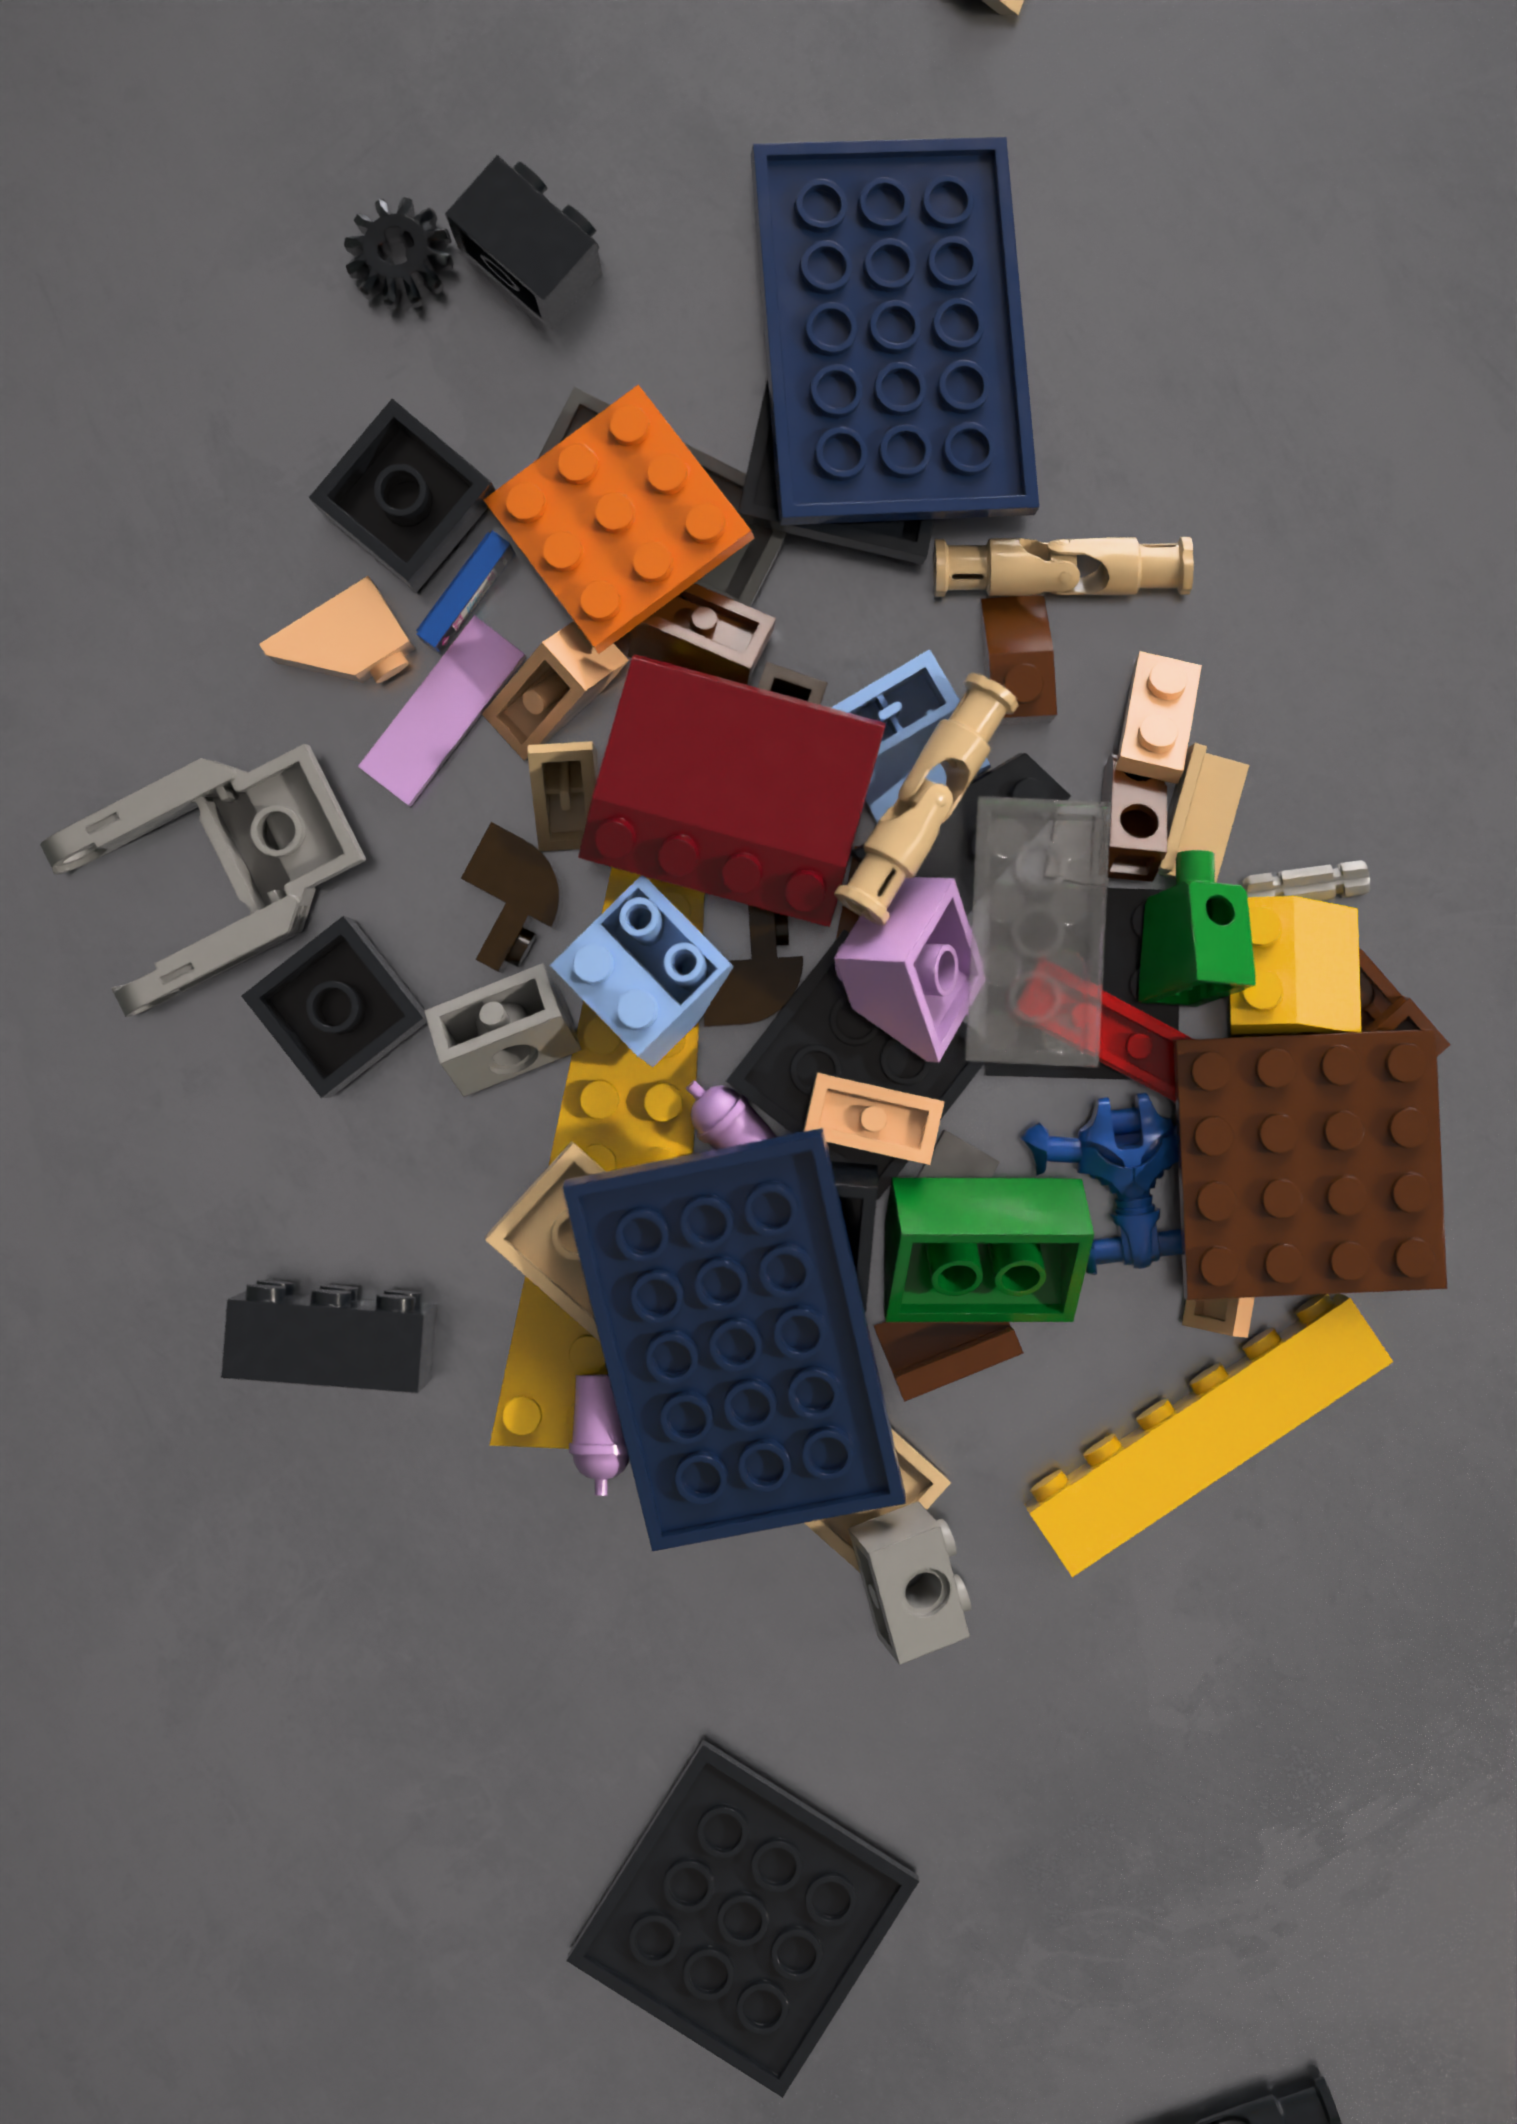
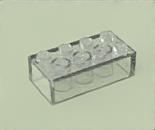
[964,797,1111,1068]

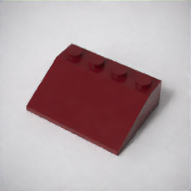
[578,654,886,927]

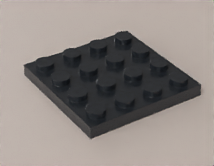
[567,1739,919,2098]

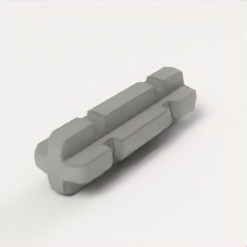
[1243,860,1370,901]

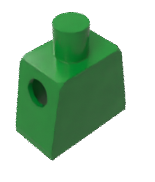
[1139,850,1256,1008]

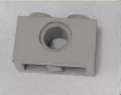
[424,963,582,1097]
[848,1501,971,1665]

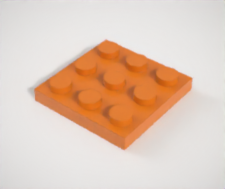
[483,385,754,654]

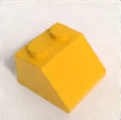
[1230,896,1361,1038]

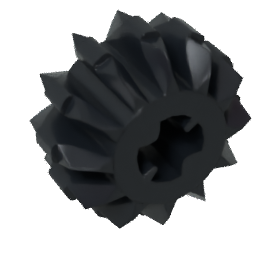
[344,197,454,310]

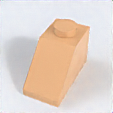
[259,576,416,683]
[482,621,629,761]

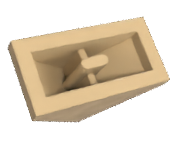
[527,741,598,851]

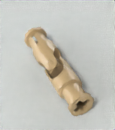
[933,537,1194,597]
[834,673,1019,925]

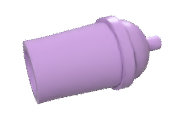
[686,1080,777,1149]
[569,1374,629,1496]

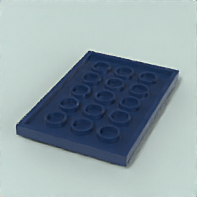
[750,137,1039,525]
[562,1128,906,1552]

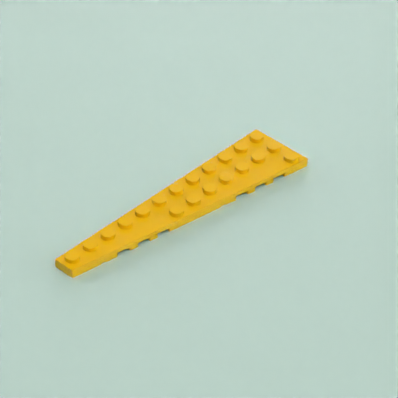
[489,867,705,1449]

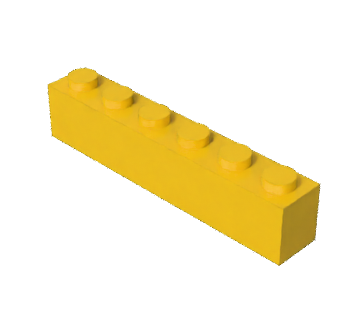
[1024,1293,1393,1577]

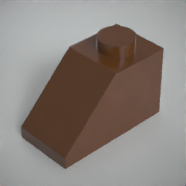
[980,595,1057,726]

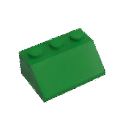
[884,1178,1094,1322]

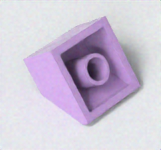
[834,877,987,1062]

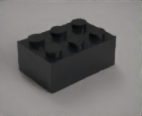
[221,1280,437,1393]

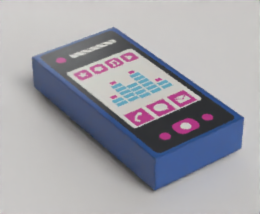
[416,530,515,655]

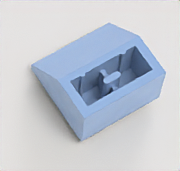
[831,649,991,825]
[550,875,734,1067]

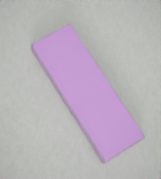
[358,615,526,807]

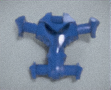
[1020,1092,1182,1275]

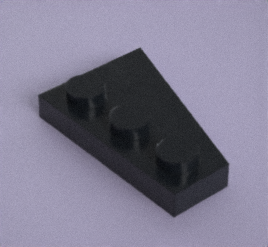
[851,753,1071,916]

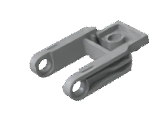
[40,744,366,1017]

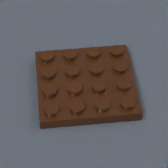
[1173,1029,1447,1300]

